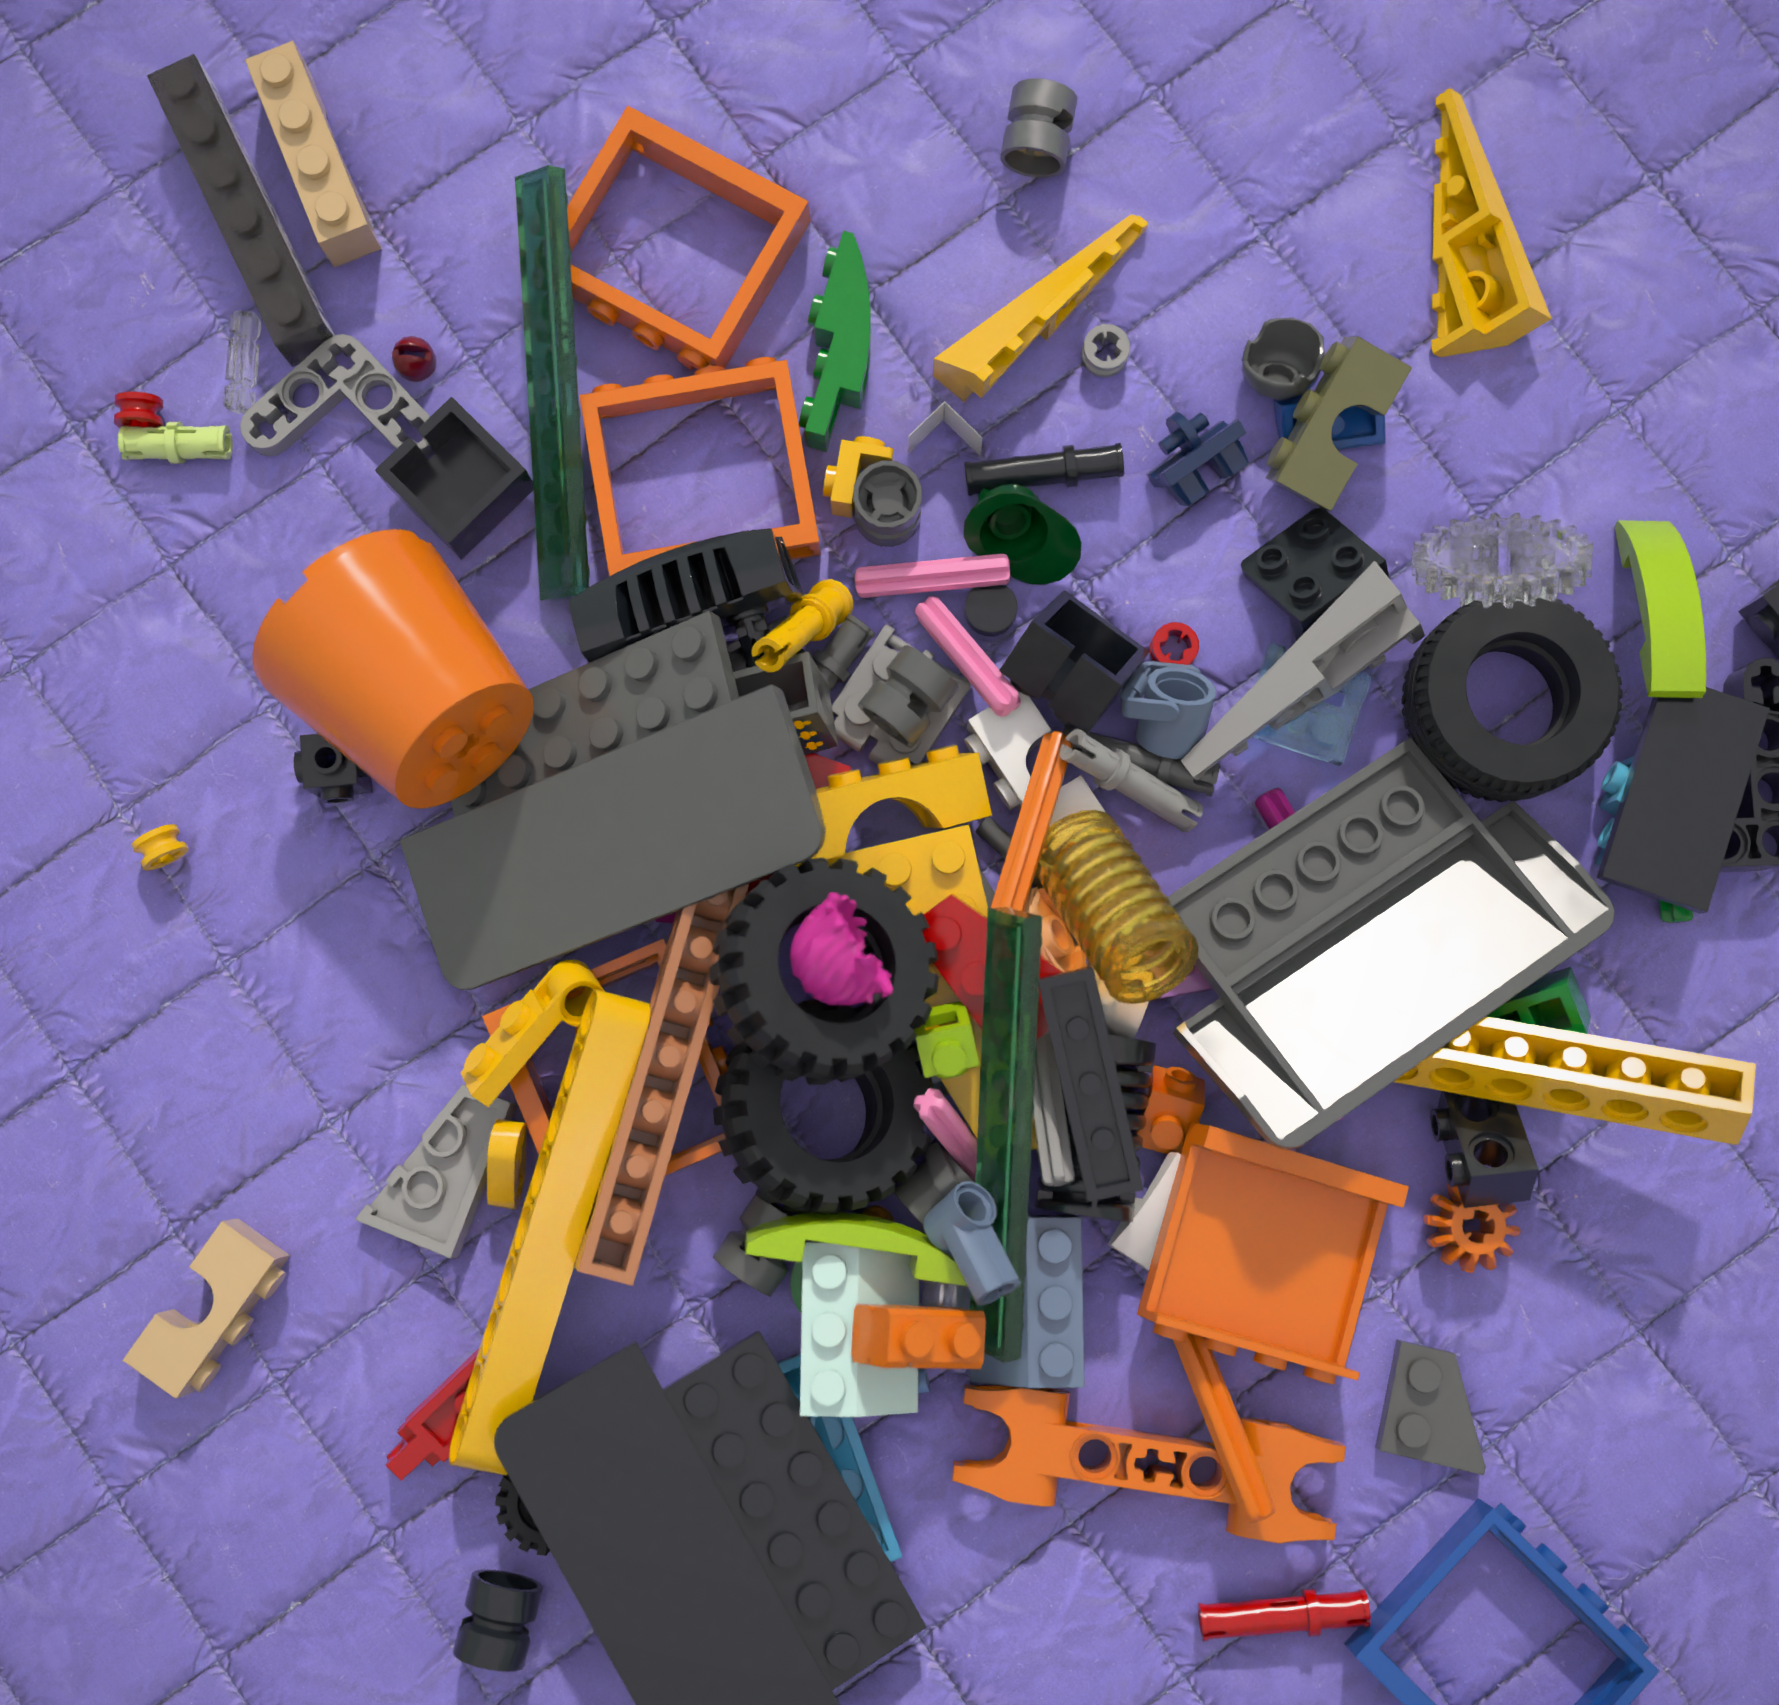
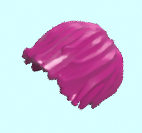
[790,893,893,1005]

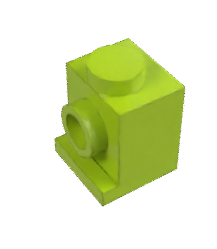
[914,1001,980,1079]

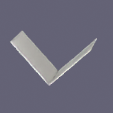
[908,401,983,455]

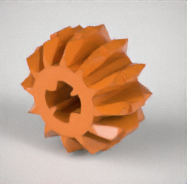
[1423,1183,1521,1273]

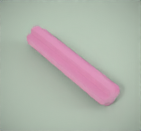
[855,554,1011,598]
[915,596,1021,717]
[914,1088,999,1186]

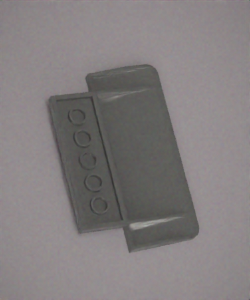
[399,611,826,990]
[1154,737,1614,1149]

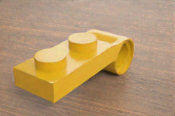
[460,959,605,1107]

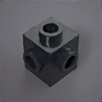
[293,733,373,803]

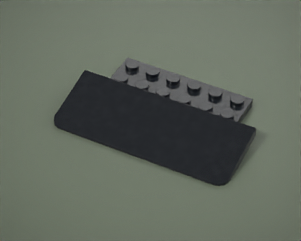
[494,1331,927,1705]

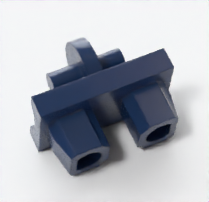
[1146,412,1249,506]

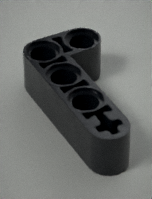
[1720,658,1779,872]

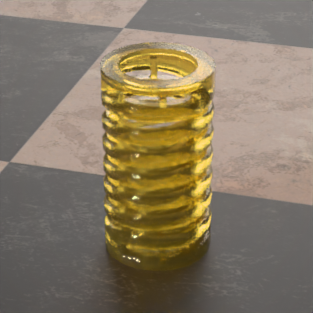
[1035,810,1199,1004]

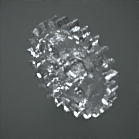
[1412,513,1593,609]

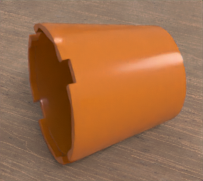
[252,529,534,809]

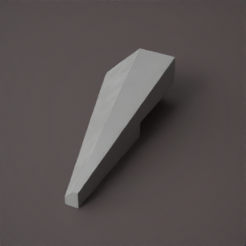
[1181,561,1425,781]

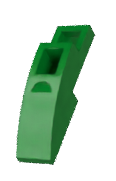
[799,230,871,452]

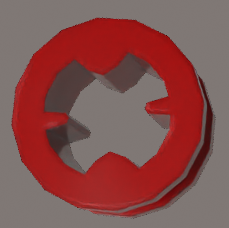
[114,392,163,427]
[1149,622,1199,665]

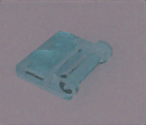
[1252,642,1372,766]

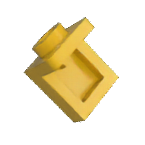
[823,436,894,518]

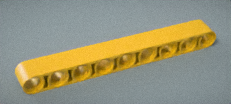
[449,989,650,1475]

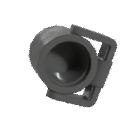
[893,1143,999,1228]

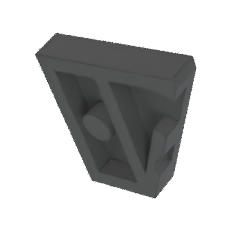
[1375,1339,1486,1475]

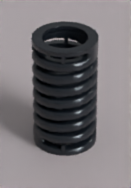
[1034,1034,1156,1222]

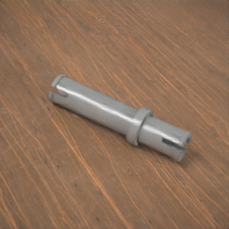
[1060,729,1203,832]

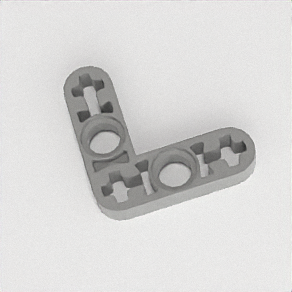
[240,334,433,457]

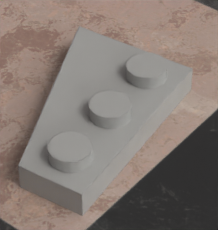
[354,1084,518,1259]

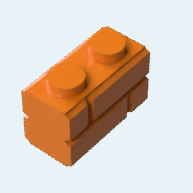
[851,1304,986,1369]

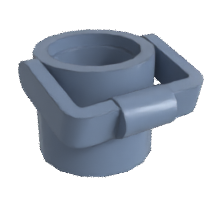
[1120,661,1216,759]

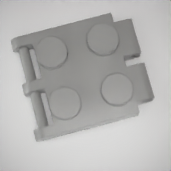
[832,624,972,765]

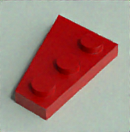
[922,894,1062,1062]

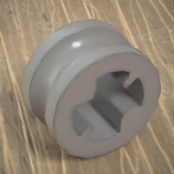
[1082,324,1130,377]

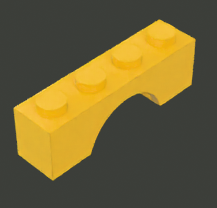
[795,745,992,867]

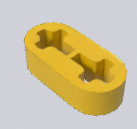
[487,1119,527,1210]

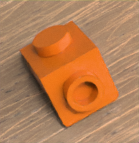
[1134,1066,1205,1155]

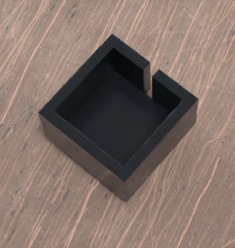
[375,397,536,560]
[999,590,1150,734]

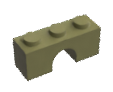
[1266,336,1412,511]

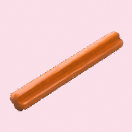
[988,731,1074,930]
[1173,1332,1276,1523]

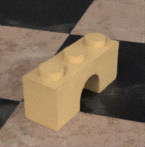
[122,1218,290,1399]

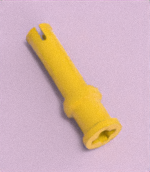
[752,579,854,672]

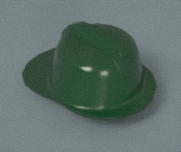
[963,484,1082,585]

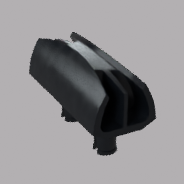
[569,528,803,668]

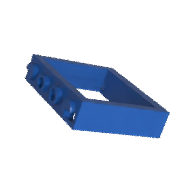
[1344,1498,1660,1705]

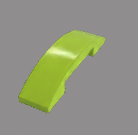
[1615,520,1706,698]
[745,1212,968,1286]

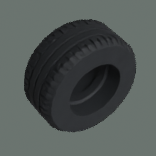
[1401,590,1623,802]

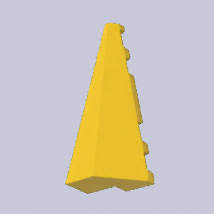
[1431,88,1552,357]
[933,214,1148,402]

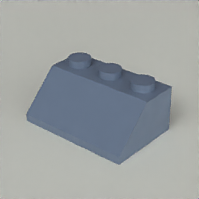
[969,1215,1085,1388]

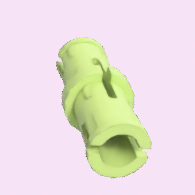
[118,422,233,464]

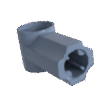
[924,1181,1021,1306]

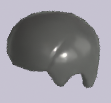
[1242,317,1325,401]

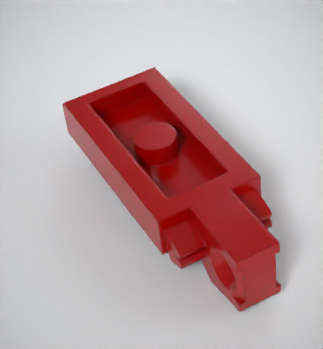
[386,1347,480,1481]

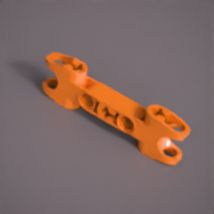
[951,1385,1346,1543]

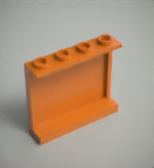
[1137,1122,1409,1385]

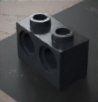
[1430,1091,1538,1208]

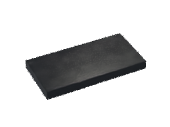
[1596,687,1770,914]

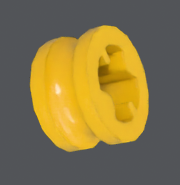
[132,824,189,871]

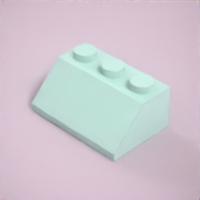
[800,1241,919,1417]

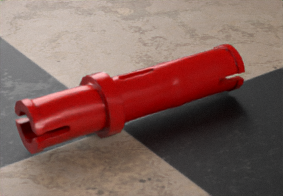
[1198,1589,1371,1641]

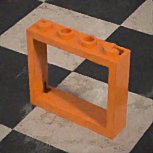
[534,105,810,370]
[579,357,821,576]
[482,939,729,1176]

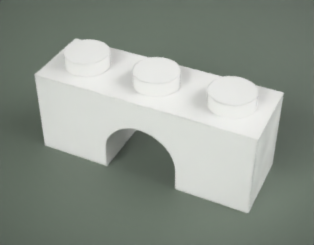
[964,691,1111,861]

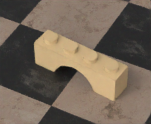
[245,41,382,268]

